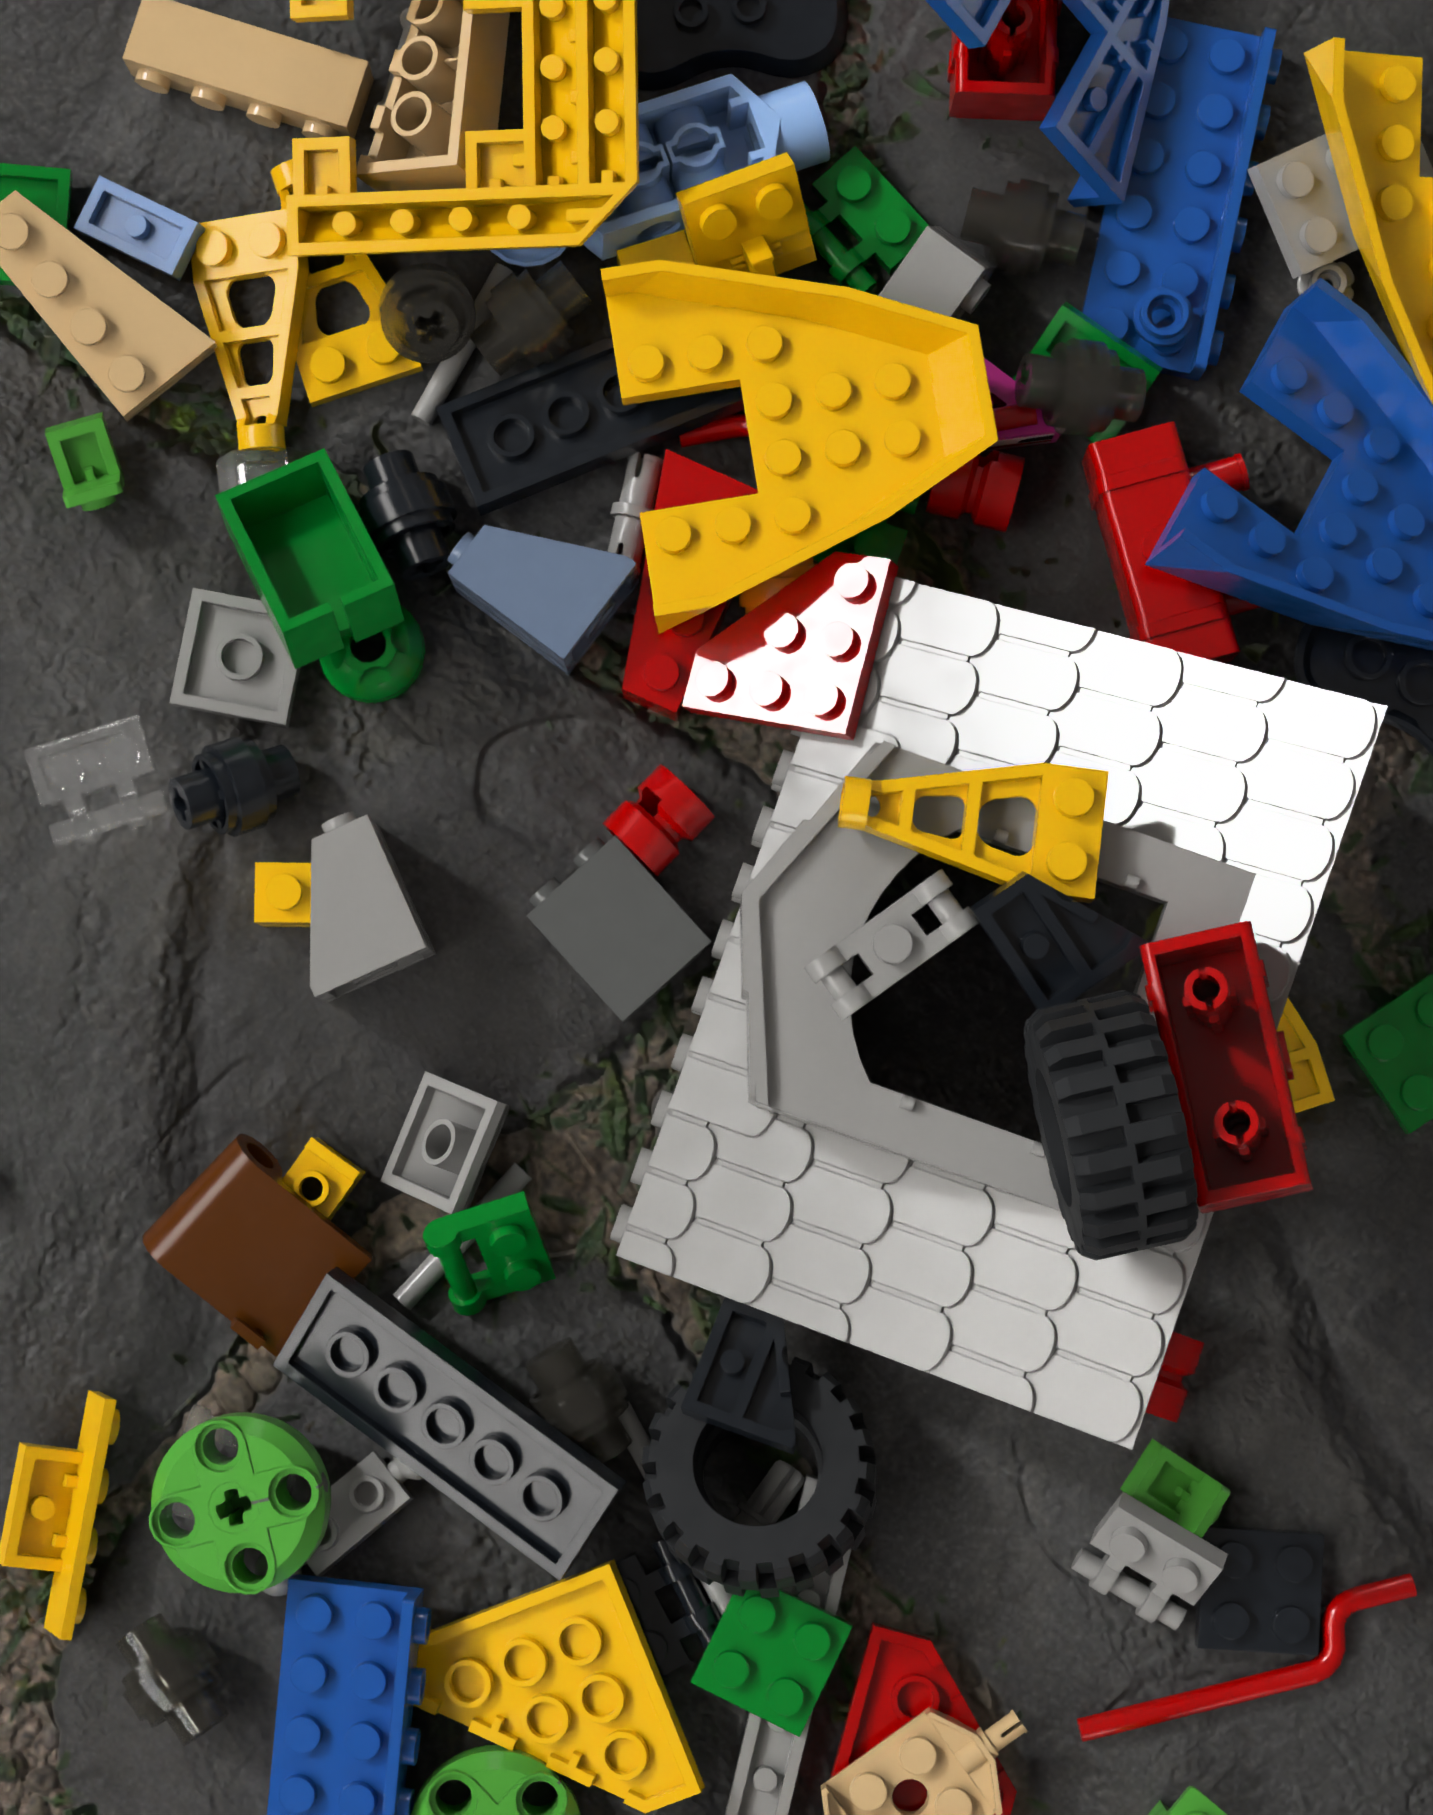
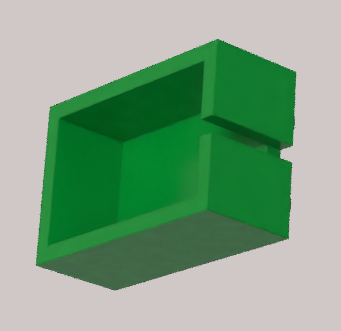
[215,448,405,669]

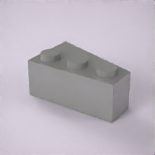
[878,226,998,319]

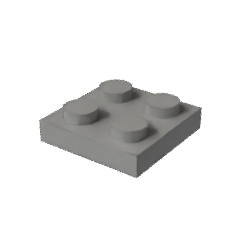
[169,588,301,728]

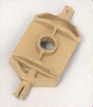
[820,1707,1028,1815]

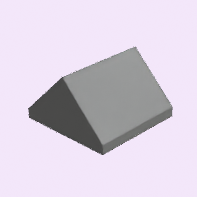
[380,1071,511,1214]

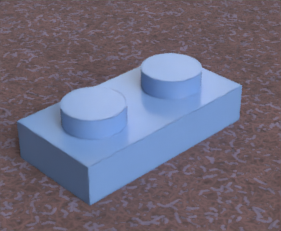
[74,175,206,281]

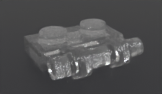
[23,714,170,847]

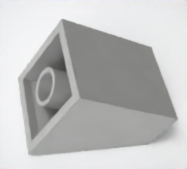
[310,811,436,1002]

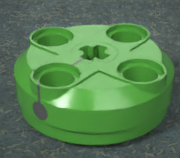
[149,1412,331,1595]
[410,1745,581,1815]

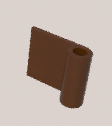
[142,1134,372,1357]

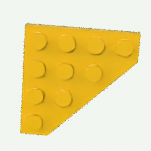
[413,1559,705,1814]

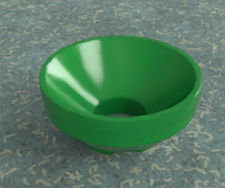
[319,605,426,704]

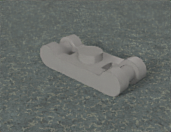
[804,869,979,1021]

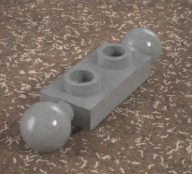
[254,1450,424,1596]

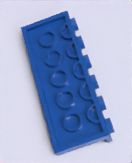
[1082,17,1283,381]
[267,1574,432,1815]

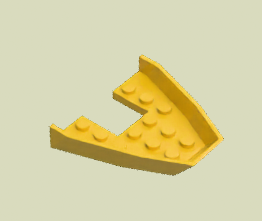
[1304,37,1433,405]
[600,259,998,634]

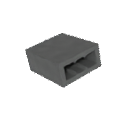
[526,836,712,1024]

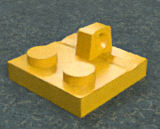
[675,152,817,277]

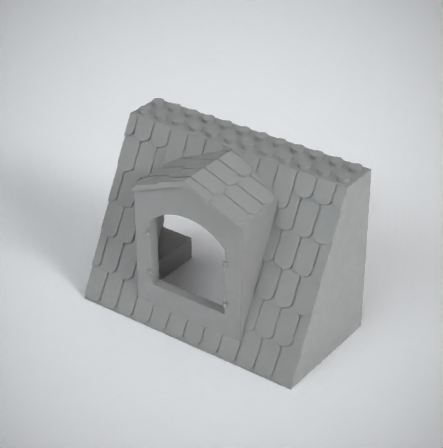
[610,577,1388,1450]

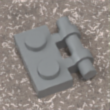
[1071,1492,1228,1630]

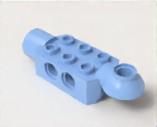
[490,73,830,268]

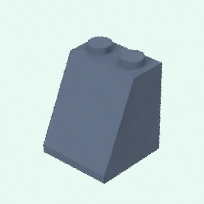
[448,525,639,676]

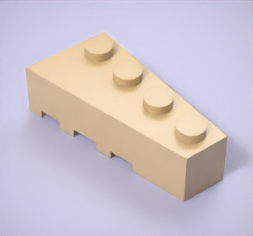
[357,0,510,192]
[0,190,217,422]

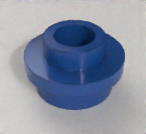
[1133,287,1193,347]

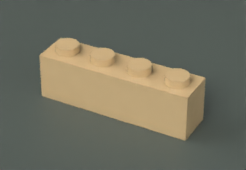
[123,0,374,139]

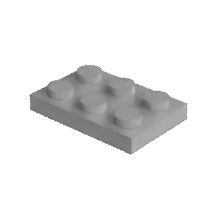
[1247,134,1433,279]

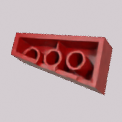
[622,449,758,722]

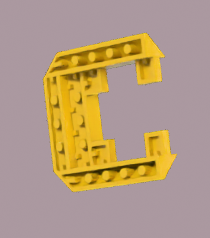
[286,0,639,257]

